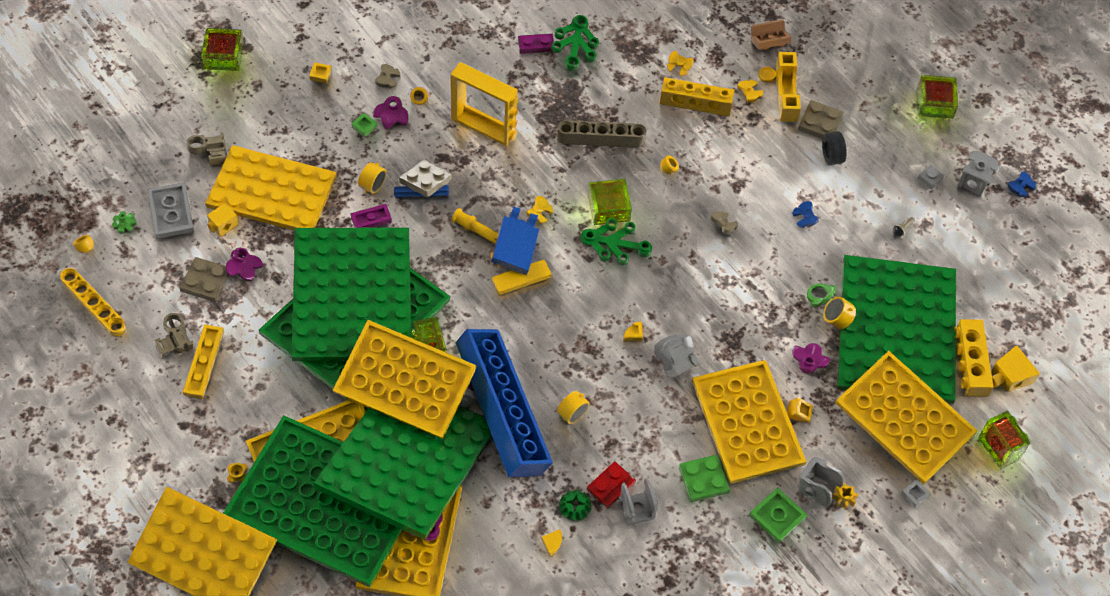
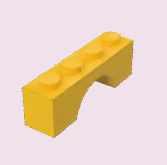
[776,52,801,122]

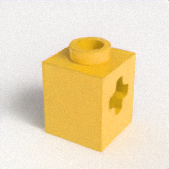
[207,203,239,237]

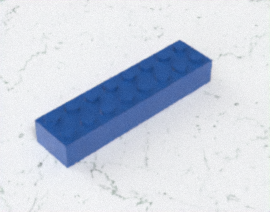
[455,329,553,478]

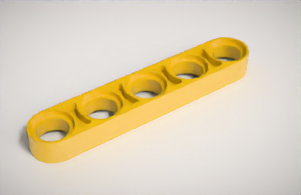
[60,268,126,337]

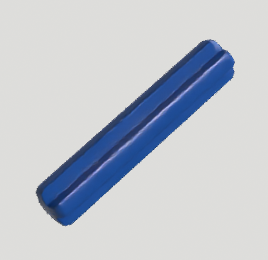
[394,185,449,198]

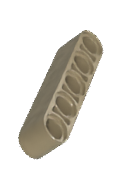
[557,120,647,148]

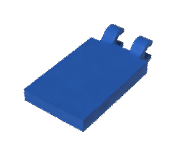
[491,206,539,275]

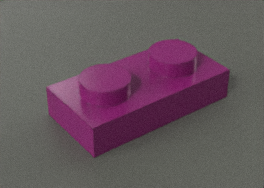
[518,33,554,54]
[350,204,392,228]

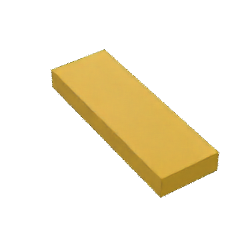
[492,259,552,295]

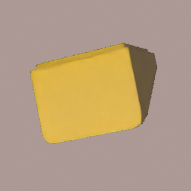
[787,397,813,423]

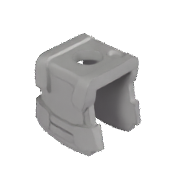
[957,151,1000,197]
[653,334,700,377]
[798,457,845,507]
[618,478,658,525]

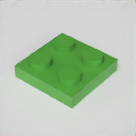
[679,455,730,503]
[749,487,807,544]

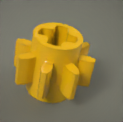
[832,483,859,510]

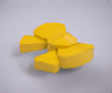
[667,51,694,76]
[737,79,764,103]
[526,196,553,224]

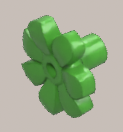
[112,211,137,234]

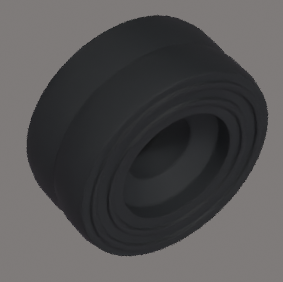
[822,131,847,165]

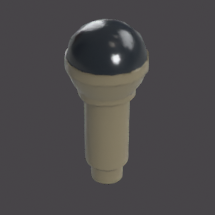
[893,217,915,237]

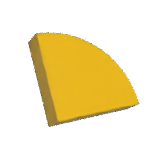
[623,321,643,342]
[541,529,562,557]

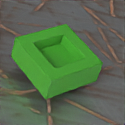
[351,113,377,137]

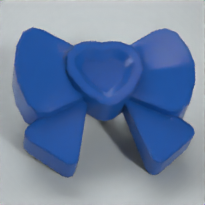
[1007,171,1036,197]
[792,201,819,228]

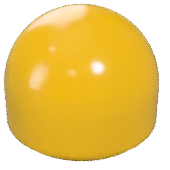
[410,87,428,105]
[660,155,679,174]
[73,235,94,253]

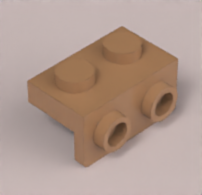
[751,19,791,50]

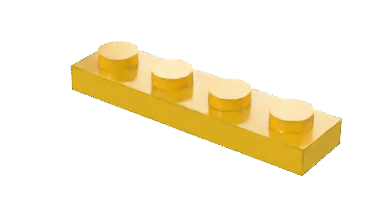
[183,324,224,399]

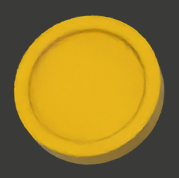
[758,67,776,83]

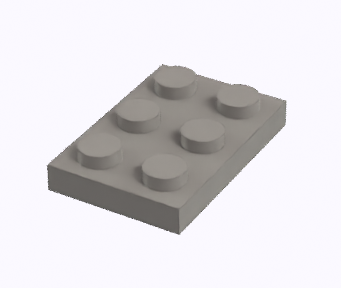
[148,182,194,239]

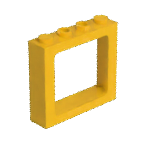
[450,62,519,146]

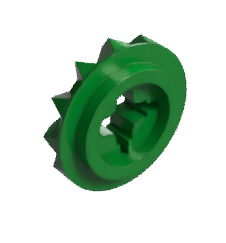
[559,489,592,521]

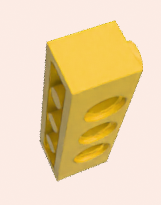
[659,77,734,116]
[954,319,994,397]

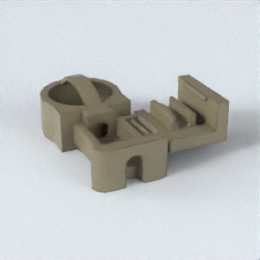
[187,132,226,166]
[154,313,193,358]

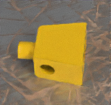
[992,346,1040,392]

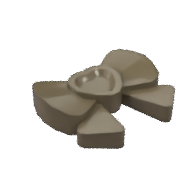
[375,64,400,88]
[710,211,738,234]

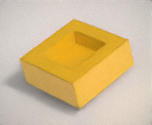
[309,62,332,84]

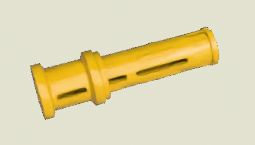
[451,208,499,244]

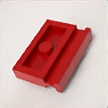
[587,461,636,509]

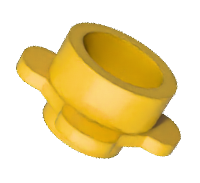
[227,463,248,483]

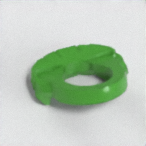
[807,283,836,307]

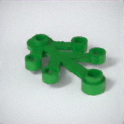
[551,15,599,71]
[580,218,652,265]

